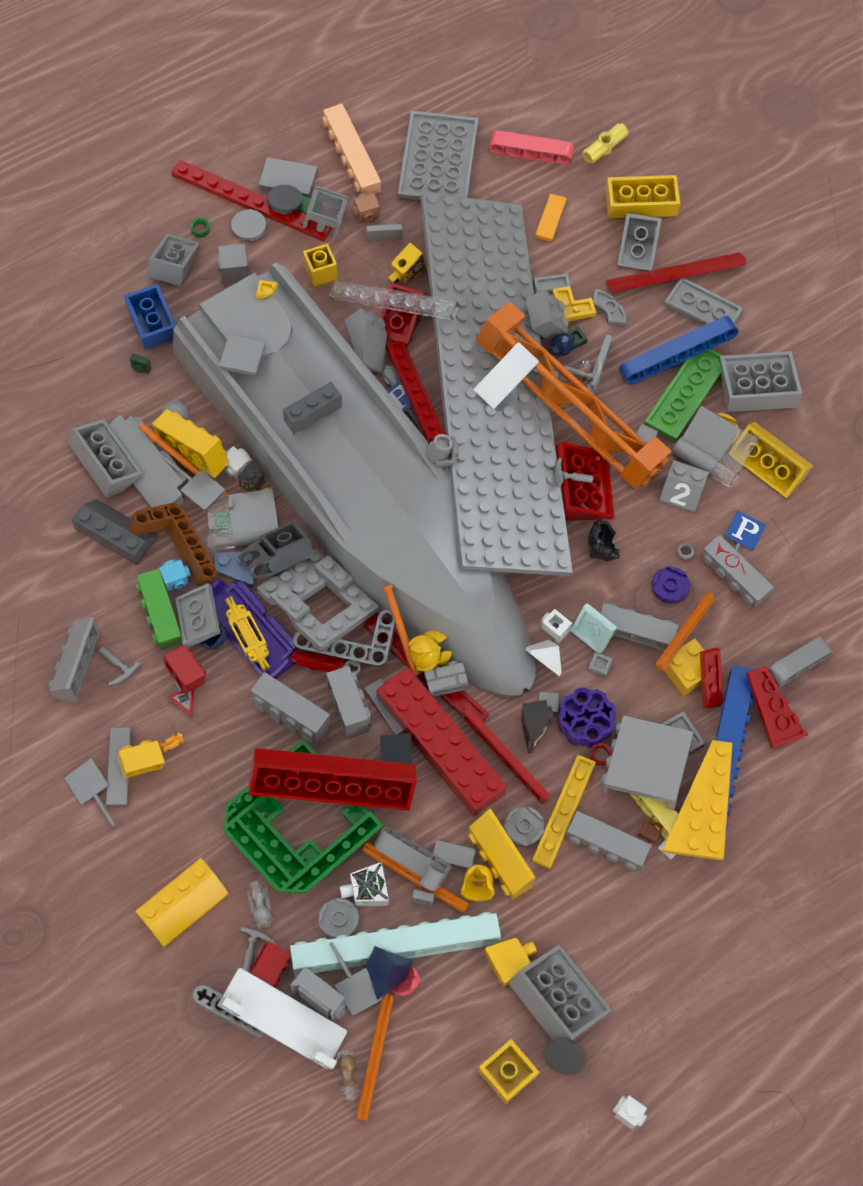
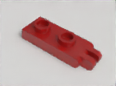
[290,651,345,673]

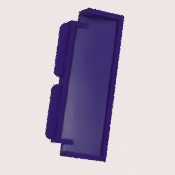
[211,579,296,679]

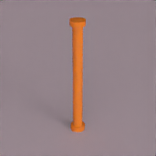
[381,584,422,676]

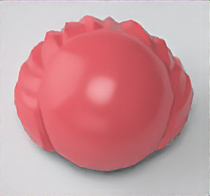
[391,966,420,996]

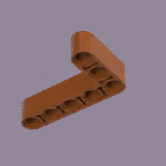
[129,503,217,587]

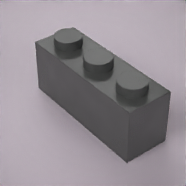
[283,382,342,434]

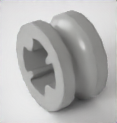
[343,660,361,678]

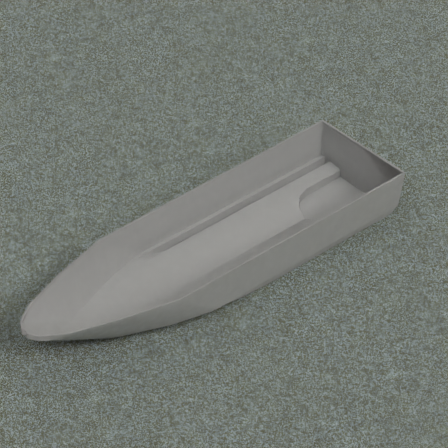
[173,262,536,698]

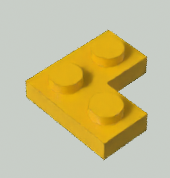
[552,286,596,321]

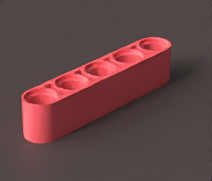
[489,130,574,165]

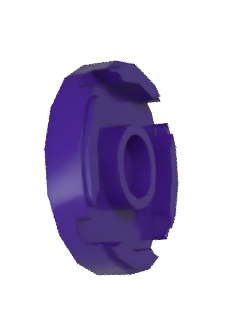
[651,566,690,604]

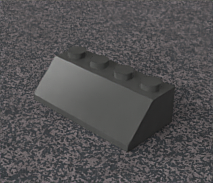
[72,499,159,565]

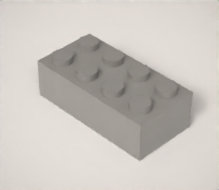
[250,672,331,746]

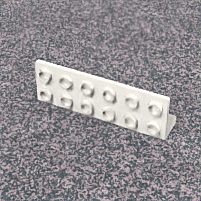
[217,968,347,1069]

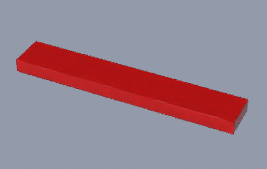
[462,707,550,804]

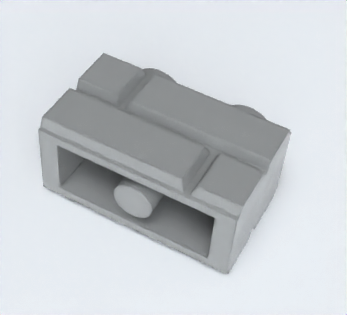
[424,661,468,697]

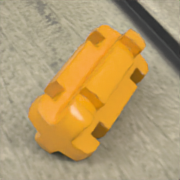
[160,733,184,753]

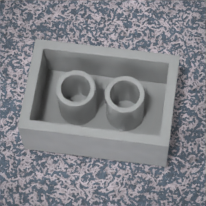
[326,666,371,740]

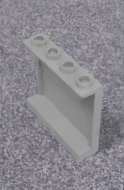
[601,715,694,810]

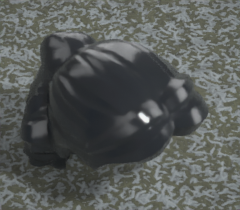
[588,518,620,561]

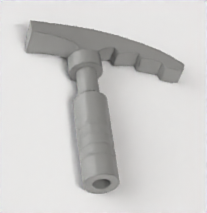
[565,360,603,390]
[555,458,593,486]
[98,647,141,687]
[241,927,277,973]

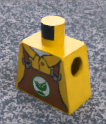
[387,243,426,285]

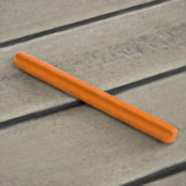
[655,593,715,671]
[362,842,469,913]
[356,993,394,1121]

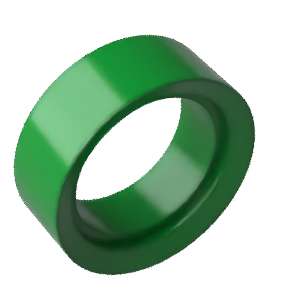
[190,218,210,238]

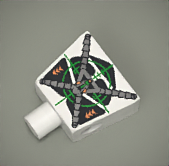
[340,862,389,906]

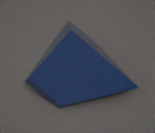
[366,946,413,1000]

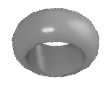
[677,543,694,560]

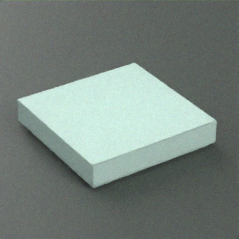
[570,603,617,654]

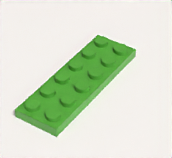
[644,349,724,442]

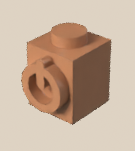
[352,193,380,223]

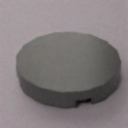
[268,185,302,214]
[544,1038,587,1075]

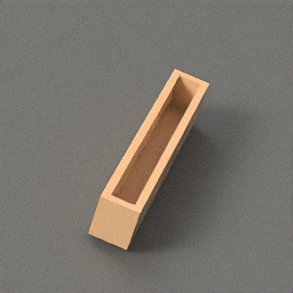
[322,104,381,194]

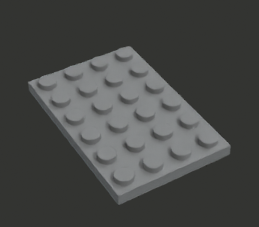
[398,110,478,201]

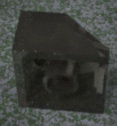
[520,700,553,754]

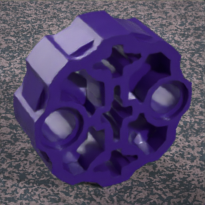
[557,687,616,748]

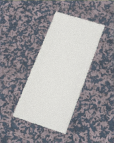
[473,342,539,409]

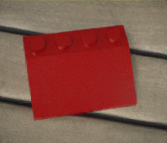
[555,441,615,521]

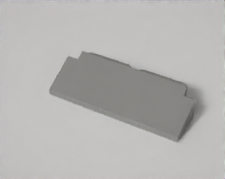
[109,415,186,507]

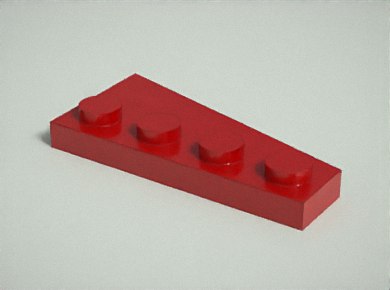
[746,666,808,748]

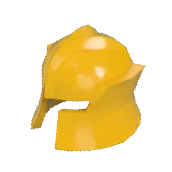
[408,631,452,671]

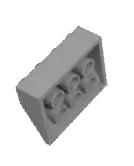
[720,351,803,412]
[508,945,612,1043]

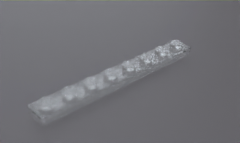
[329,280,460,320]

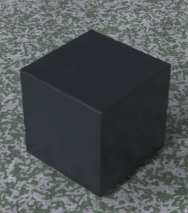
[380,733,412,764]

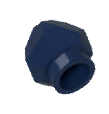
[550,333,575,358]

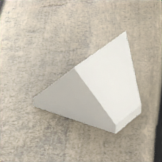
[525,640,562,676]

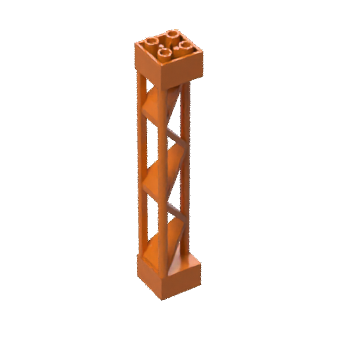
[475,301,672,490]

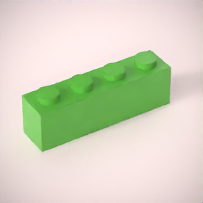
[135,569,183,650]

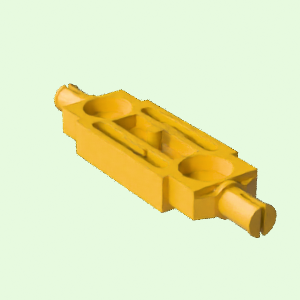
[225,597,270,671]

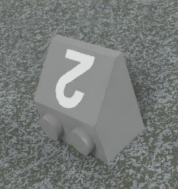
[659,460,709,513]

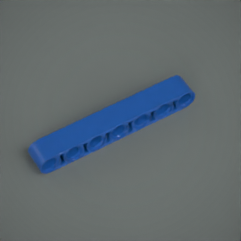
[619,316,739,385]

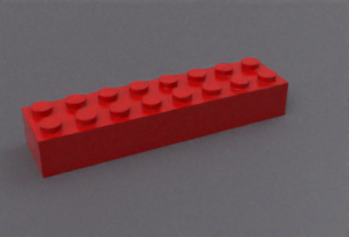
[376,667,507,817]
[249,748,417,811]

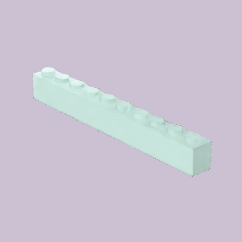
[290,912,501,977]

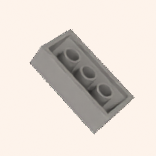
[68,419,143,498]
[48,617,100,703]

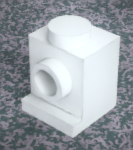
[541,609,572,644]

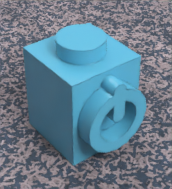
[159,560,191,591]

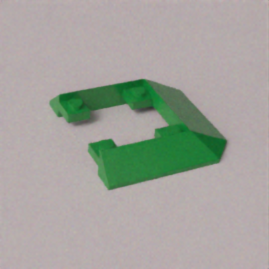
[224,739,384,894]

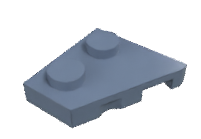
[214,551,254,587]

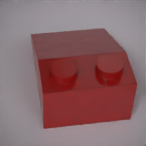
[380,283,428,345]

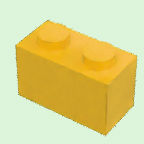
[117,740,165,779]

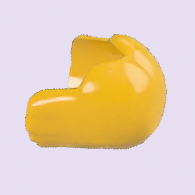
[461,865,494,902]

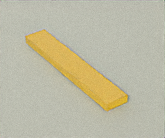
[531,755,596,870]

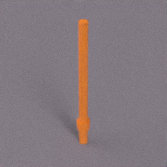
[138,422,229,500]

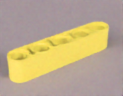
[629,793,678,841]

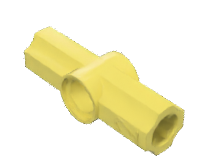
[582,123,629,164]

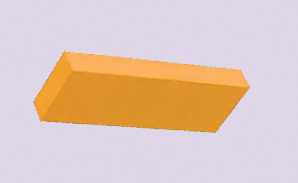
[535,193,567,242]

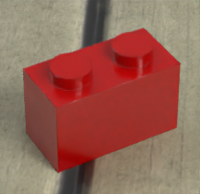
[164,645,206,694]
[249,941,291,988]

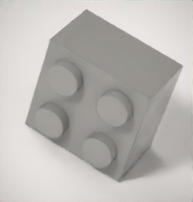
[526,290,568,342]

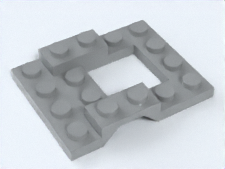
[257,549,379,652]

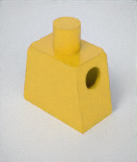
[484,938,537,988]

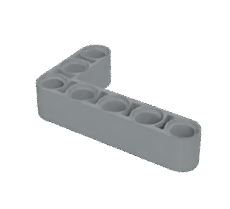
[293,610,396,667]

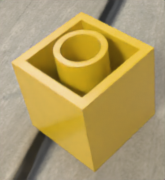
[303,243,338,287]

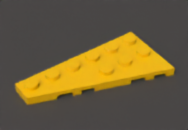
[662,740,732,861]

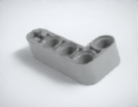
[768,637,833,691]
[374,827,451,891]
[193,985,266,1038]

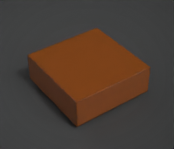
[638,817,663,844]

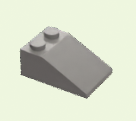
[617,213,662,271]
[147,234,200,286]
[344,308,387,374]

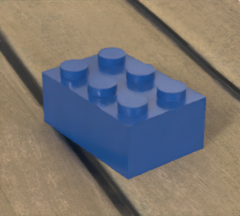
[124,284,176,350]

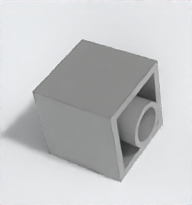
[217,244,249,284]

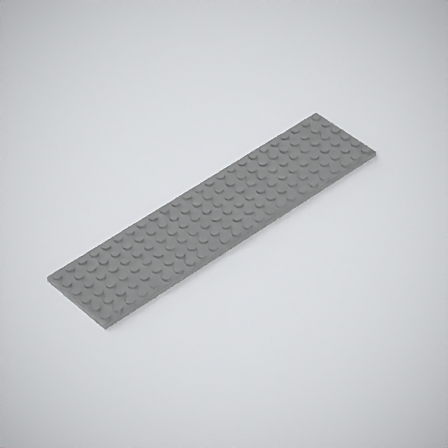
[420,192,573,576]

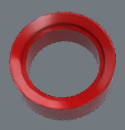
[590,743,612,766]

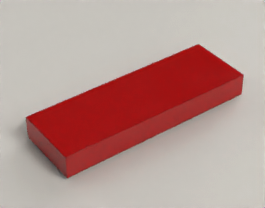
[700,647,723,709]

